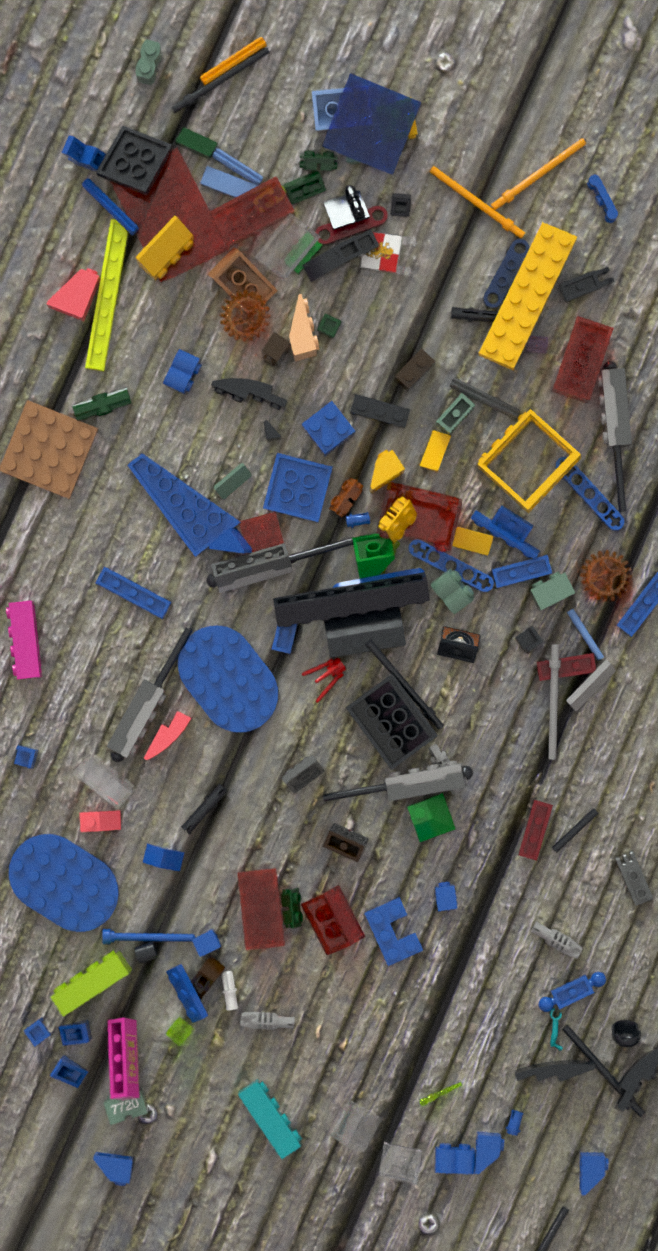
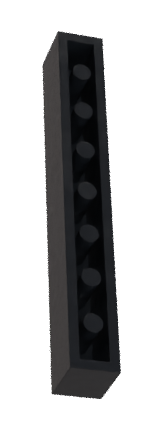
[273,572,430,627]

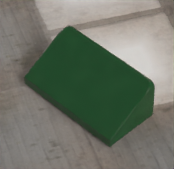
[175,127,218,160]
[283,170,326,205]

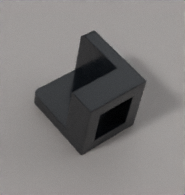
[515,626,544,653]

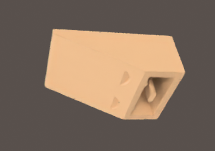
[289,294,319,361]

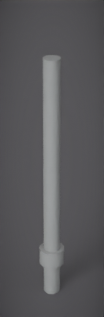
[548,644,561,760]

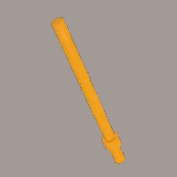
[491,138,586,210]
[430,166,525,239]

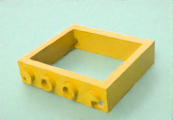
[478,409,581,514]

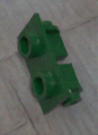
[300,150,338,171]
[281,888,303,929]

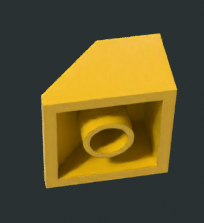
[370,449,405,493]

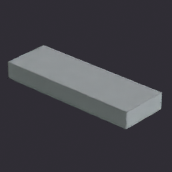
[567,660,616,711]

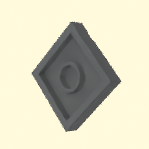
[281,755,325,794]

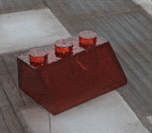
[300,885,365,955]

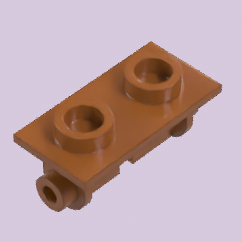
[329,478,363,517]

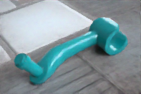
[549,1008,563,1051]

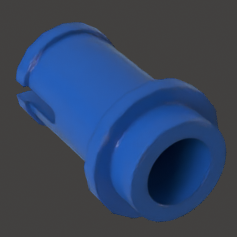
[346,512,370,528]
[506,1110,524,1136]

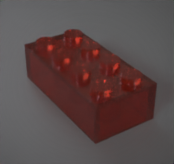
[209,176,295,249]
[551,316,614,403]
[238,867,285,950]

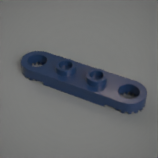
[483,239,530,309]

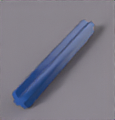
[82,178,139,235]

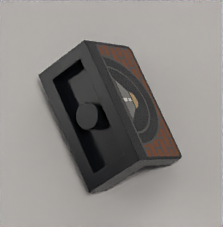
[437,626,480,663]

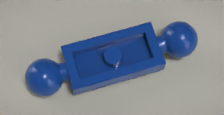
[538,972,606,1012]

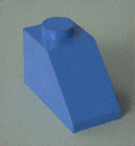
[474,1131,504,1174]
[93,1152,134,1186]
[579,1152,609,1195]

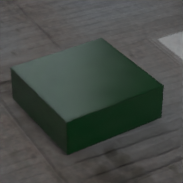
[317,313,342,339]

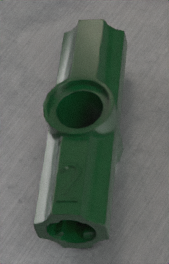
[72,388,132,421]

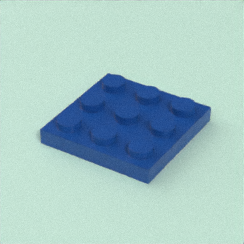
[263,453,333,523]

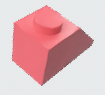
[80,810,121,832]

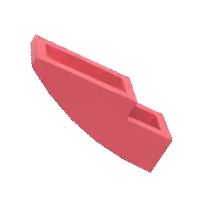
[144,711,192,760]

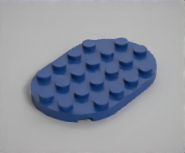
[178,625,278,732]
[9,834,119,932]

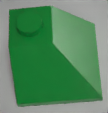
[352,532,395,579]
[407,793,456,842]

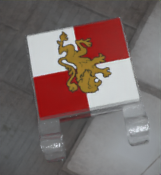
[360,230,417,277]

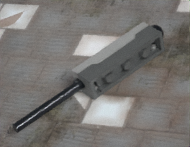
[597,361,632,512]
[206,538,354,593]
[106,627,192,762]
[323,760,473,802]

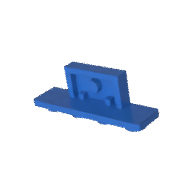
[471,505,540,559]

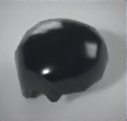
[612,1020,641,1048]

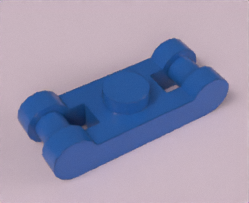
[587,174,618,224]

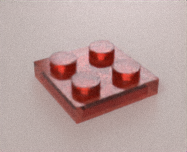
[239,512,284,554]

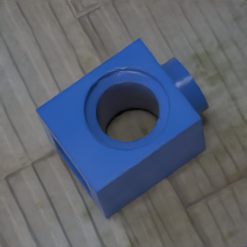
[435,882,458,911]

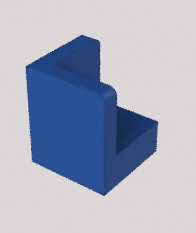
[14,745,38,769]
[192,928,222,957]
[24,1017,51,1047]

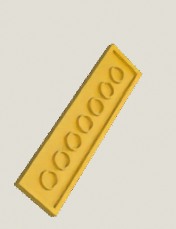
[478,222,577,371]

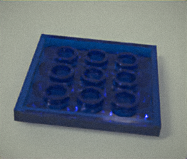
[322,73,421,175]

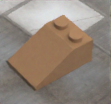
[208,247,278,317]

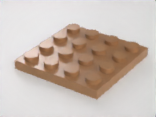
[0,400,99,499]

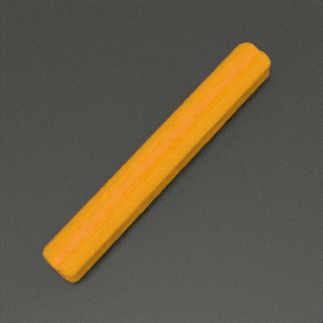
[200,37,267,85]

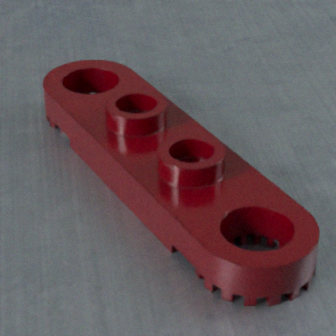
[315,206,388,246]

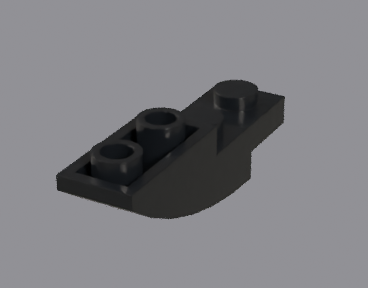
[302,229,380,282]
[211,378,288,411]
[614,1047,658,1112]

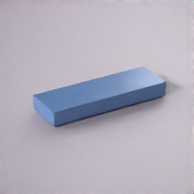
[200,166,260,205]

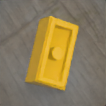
[420,430,451,472]
[451,527,494,556]

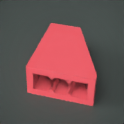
[47,268,101,321]

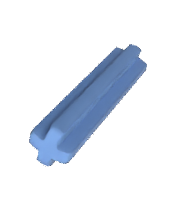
[213,148,263,186]

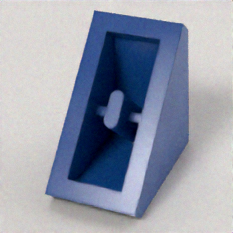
[209,528,252,553]
[143,844,185,871]
[59,1020,92,1046]
[50,1055,88,1088]

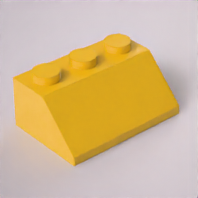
[135,216,194,281]

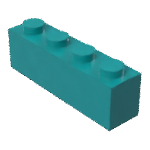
[238,1079,302,1159]

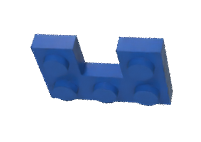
[364,897,423,966]

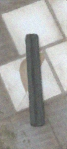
[450,378,520,419]

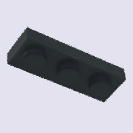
[350,394,410,428]

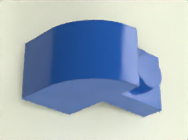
[62,135,106,171]

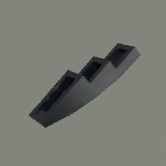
[515,1060,596,1082]

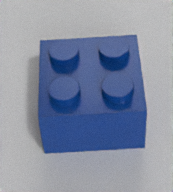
[302,401,355,457]

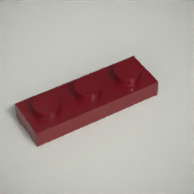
[536,653,596,681]
[518,800,553,861]

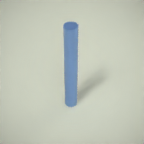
[567,609,604,661]

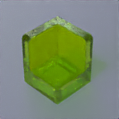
[165,1016,194,1047]

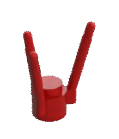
[302,657,346,703]

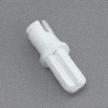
[221,971,239,1010]

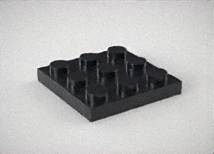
[96,126,173,196]

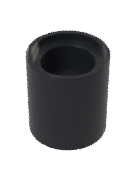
[134,942,158,964]

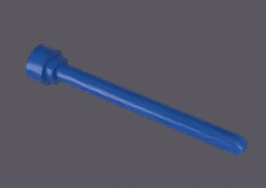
[102,929,196,945]

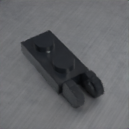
[559,267,615,303]

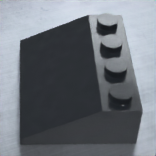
[324,607,406,658]
[346,674,438,770]

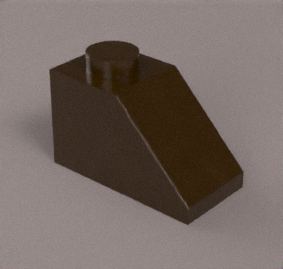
[191,956,226,1000]

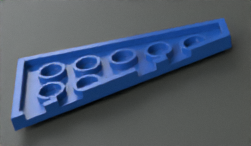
[127,453,241,557]

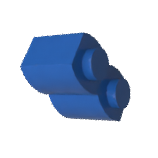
[163,349,202,395]
[434,1143,475,1174]

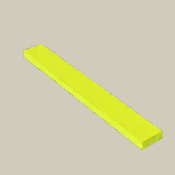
[85,219,129,372]

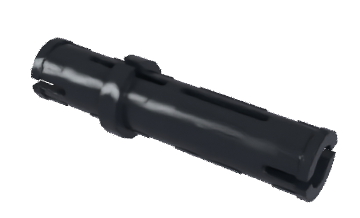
[451,307,498,323]
[181,783,228,834]

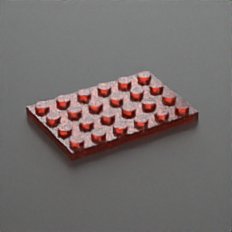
[110,147,229,283]

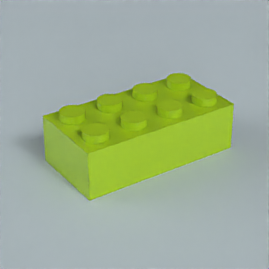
[51,950,132,1017]

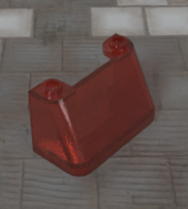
[376,482,462,552]

